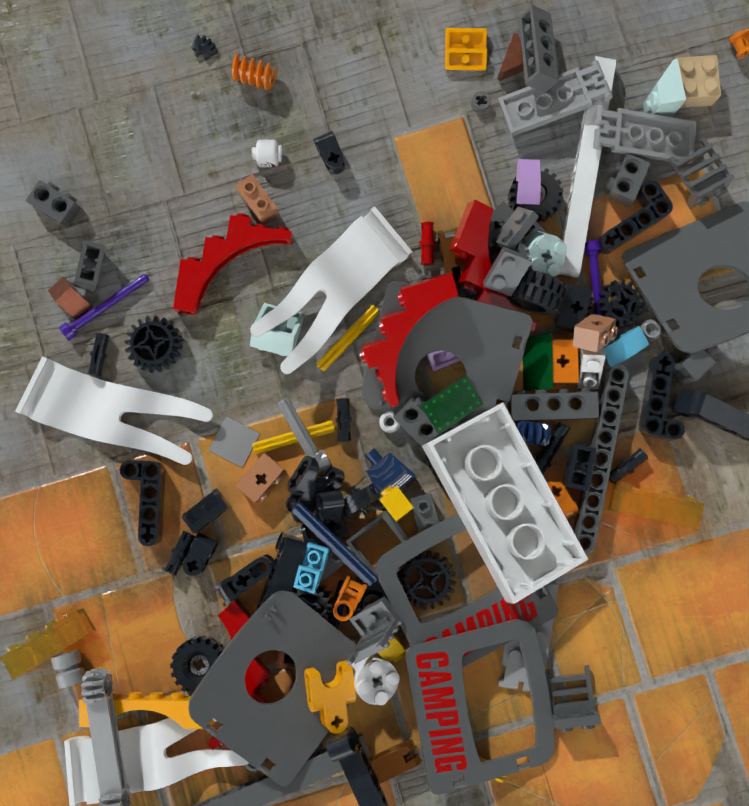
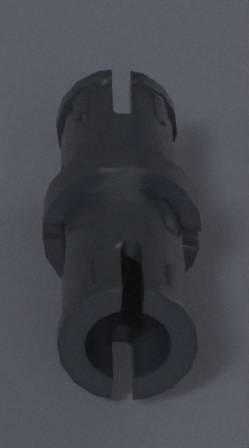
[87,333,110,377]
[335,398,352,442]
[609,448,649,485]
[164,530,195,576]

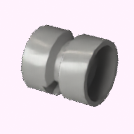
[51,649,86,689]

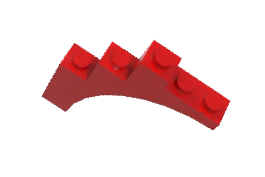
[449,199,537,332]
[173,213,294,316]
[360,272,458,407]
[207,599,271,750]

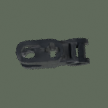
[286,456,345,523]
[212,554,275,607]

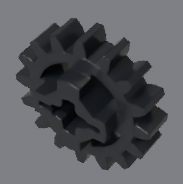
[597,280,644,327]
[291,584,335,618]

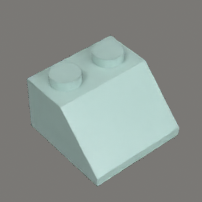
[643,59,686,117]
[250,303,305,356]

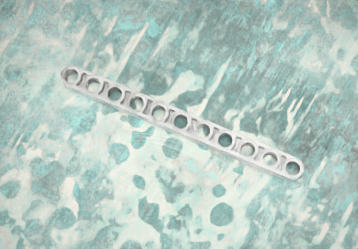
[558,56,616,278]

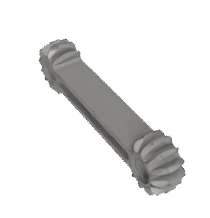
[80,668,132,806]

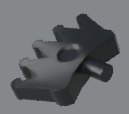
[191,34,218,60]

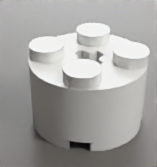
[351,654,400,705]

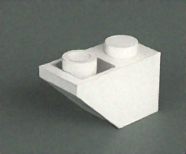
[577,348,606,389]

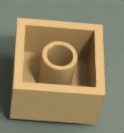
[675,55,721,108]

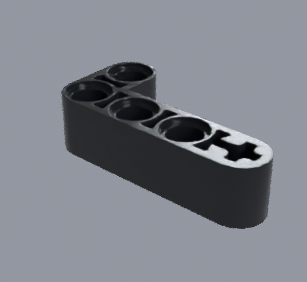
[598,180,673,254]
[638,353,685,441]
[672,390,749,441]
[119,460,165,546]
[255,532,307,612]
[326,726,388,806]

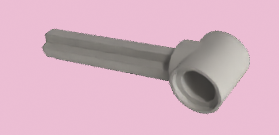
[277,398,333,477]

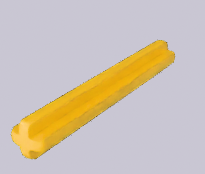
[316,305,380,371]
[252,421,335,454]

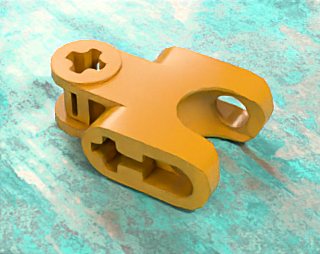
[304,660,356,734]

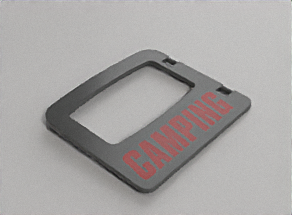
[375,514,558,668]
[405,619,555,795]

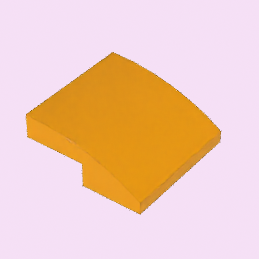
[445,28,487,71]

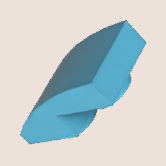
[603,326,649,367]
[293,542,330,594]

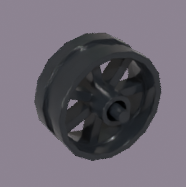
[344,483,380,516]

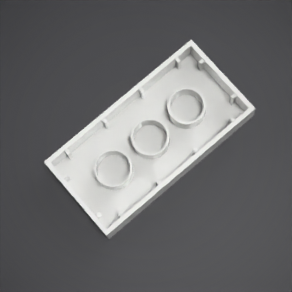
[422,403,588,604]

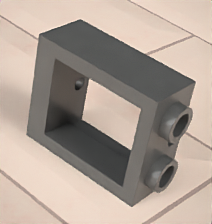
[346,510,409,574]

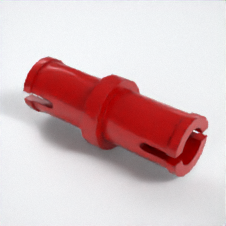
[419,221,436,266]

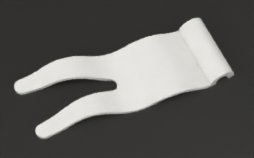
[250,206,412,374]
[15,356,213,465]
[64,717,249,806]

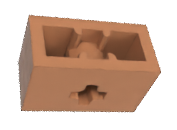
[235,174,279,225]
[572,314,617,352]
[235,453,285,503]

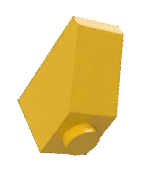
[379,485,414,521]
[377,633,406,663]

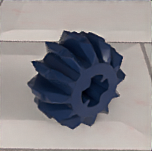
[516,421,552,446]

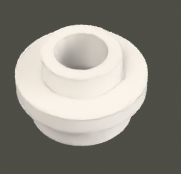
[379,411,400,433]

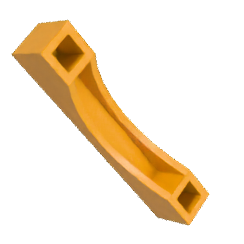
[79,692,214,729]

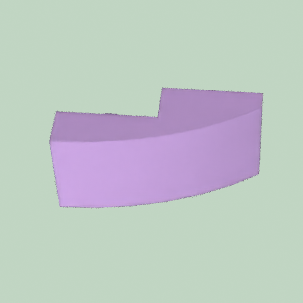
[516,159,541,205]

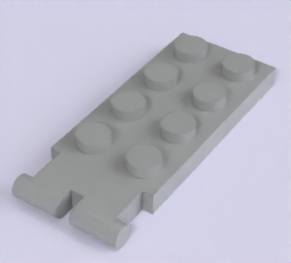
[498,60,613,137]
[593,105,696,165]
[498,583,559,692]

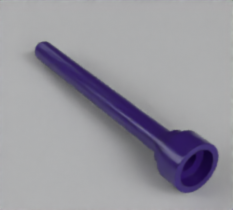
[584,241,604,316]
[59,274,149,341]

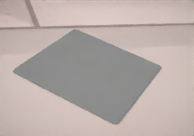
[209,417,260,467]

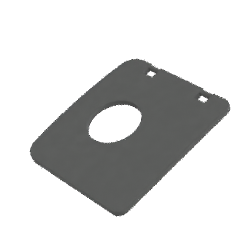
[621,201,749,353]
[362,281,532,428]
[188,590,357,786]

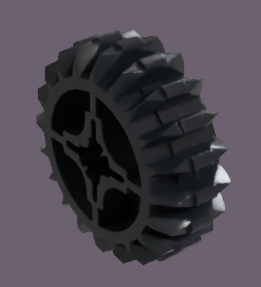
[125,316,183,373]
[398,550,456,610]

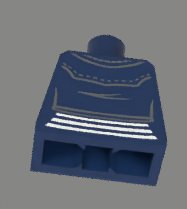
[365,448,416,497]

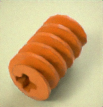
[231,53,278,91]

